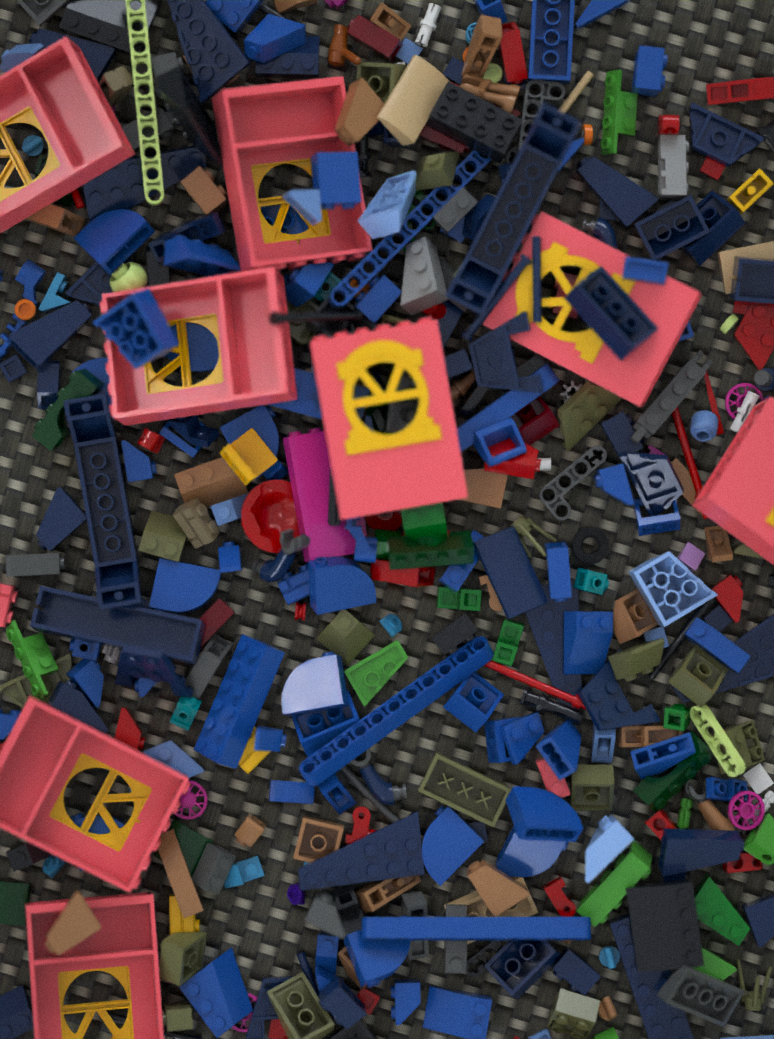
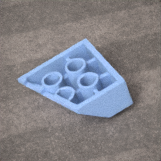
[357,170,417,239]
[628,551,717,627]
[585,814,634,883]

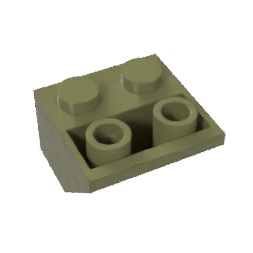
[710,720,765,774]
[546,988,600,1039]

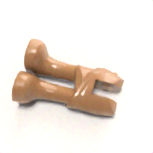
[460,74,521,114]

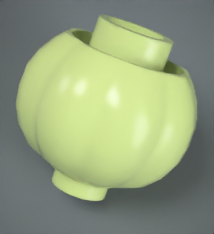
[110,262,148,292]

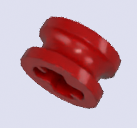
[295,602,307,621]

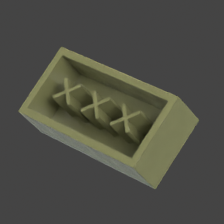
[418,752,512,827]

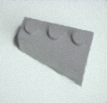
[657,135,689,200]
[400,237,448,315]

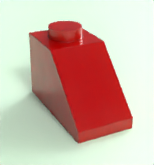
[710,574,744,623]
[114,706,145,750]

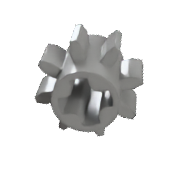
[559,381,582,404]
[102,645,122,665]

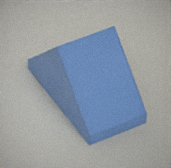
[282,189,322,226]

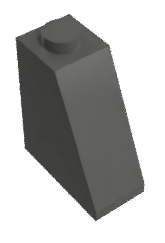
[6,553,66,577]
[185,634,233,699]

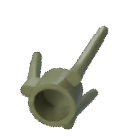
[511,516,557,559]
[736,959,772,1011]

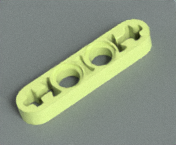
[690,704,745,777]

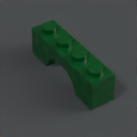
[32,368,104,451]
[387,531,474,570]
[633,731,714,813]

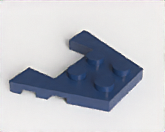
[469,311,544,393]
[115,644,194,698]
[578,649,661,731]
[245,976,327,1039]

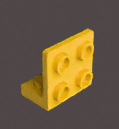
[219,428,278,486]

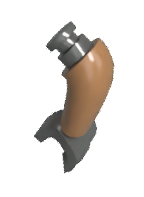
[683,781,746,835]

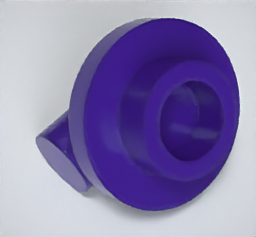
[287,883,305,905]

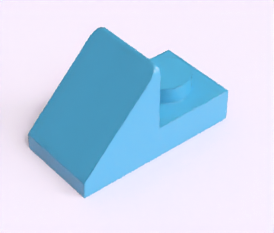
[39,272,71,313]
[224,855,265,888]

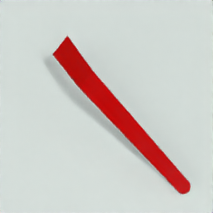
[704,370,724,435]

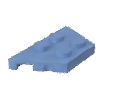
[129,740,205,802]

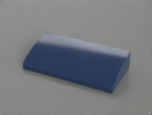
[473,526,548,619]

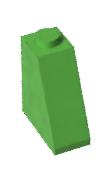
[692,946,737,981]

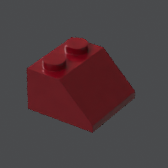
[509,396,560,445]

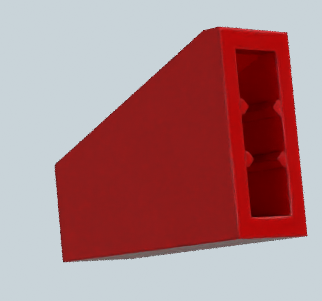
[498,21,528,84]
[484,438,541,479]
[370,558,436,587]

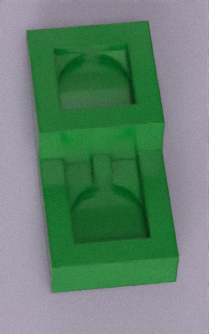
[436,587,482,611]
[492,618,524,666]

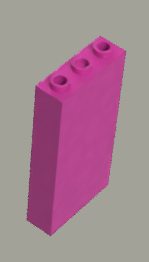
[283,428,367,562]

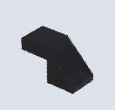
[332,884,364,934]

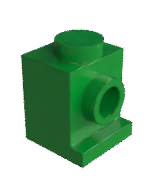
[663,704,691,731]

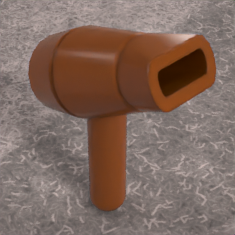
[328,24,361,67]

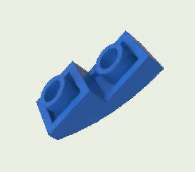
[706,777,748,802]
[268,780,315,804]

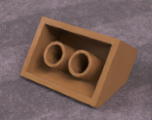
[174,457,248,508]

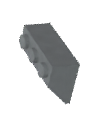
[305,888,346,939]

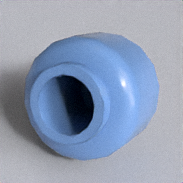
[690,410,718,442]

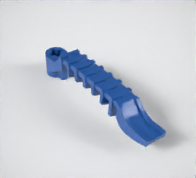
[0,259,46,363]
[344,415,377,563]

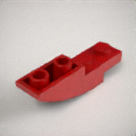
[706,77,774,105]

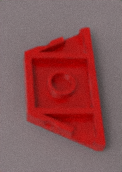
[733,302,774,371]

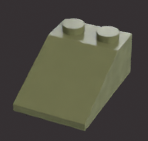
[267,972,335,1039]

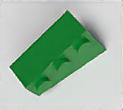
[694,873,750,946]

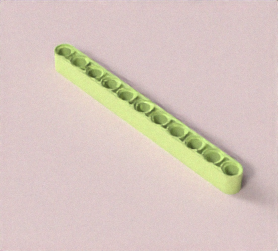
[125,0,164,206]

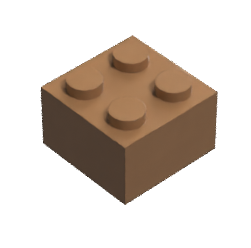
[181,166,229,215]
[293,815,344,863]

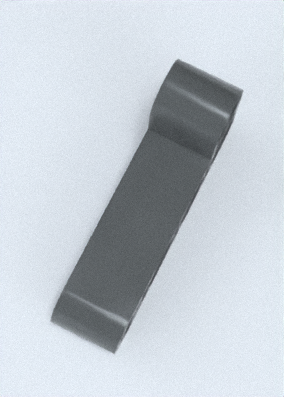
[517,80,565,155]
[538,446,607,520]

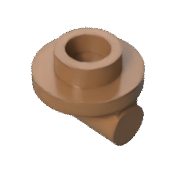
[598,996,618,1021]

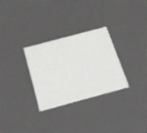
[743,763,774,794]

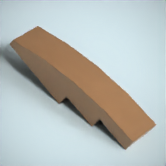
[158,829,203,918]

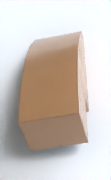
[615,725,683,747]

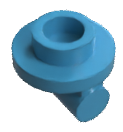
[21,135,44,156]
[379,614,402,637]
[43,855,66,878]
[599,946,620,969]

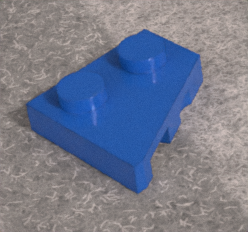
[500,712,545,765]

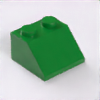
[401,502,448,546]

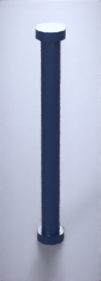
[461,254,533,342]

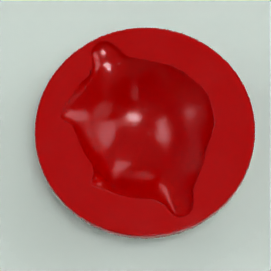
[241,480,300,553]

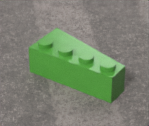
[576,840,653,927]

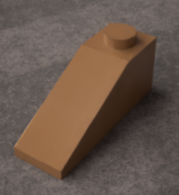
[461,15,503,78]
[355,875,421,912]

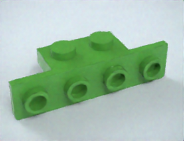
[601,69,638,155]
[6,620,58,701]

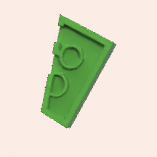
[344,640,408,707]

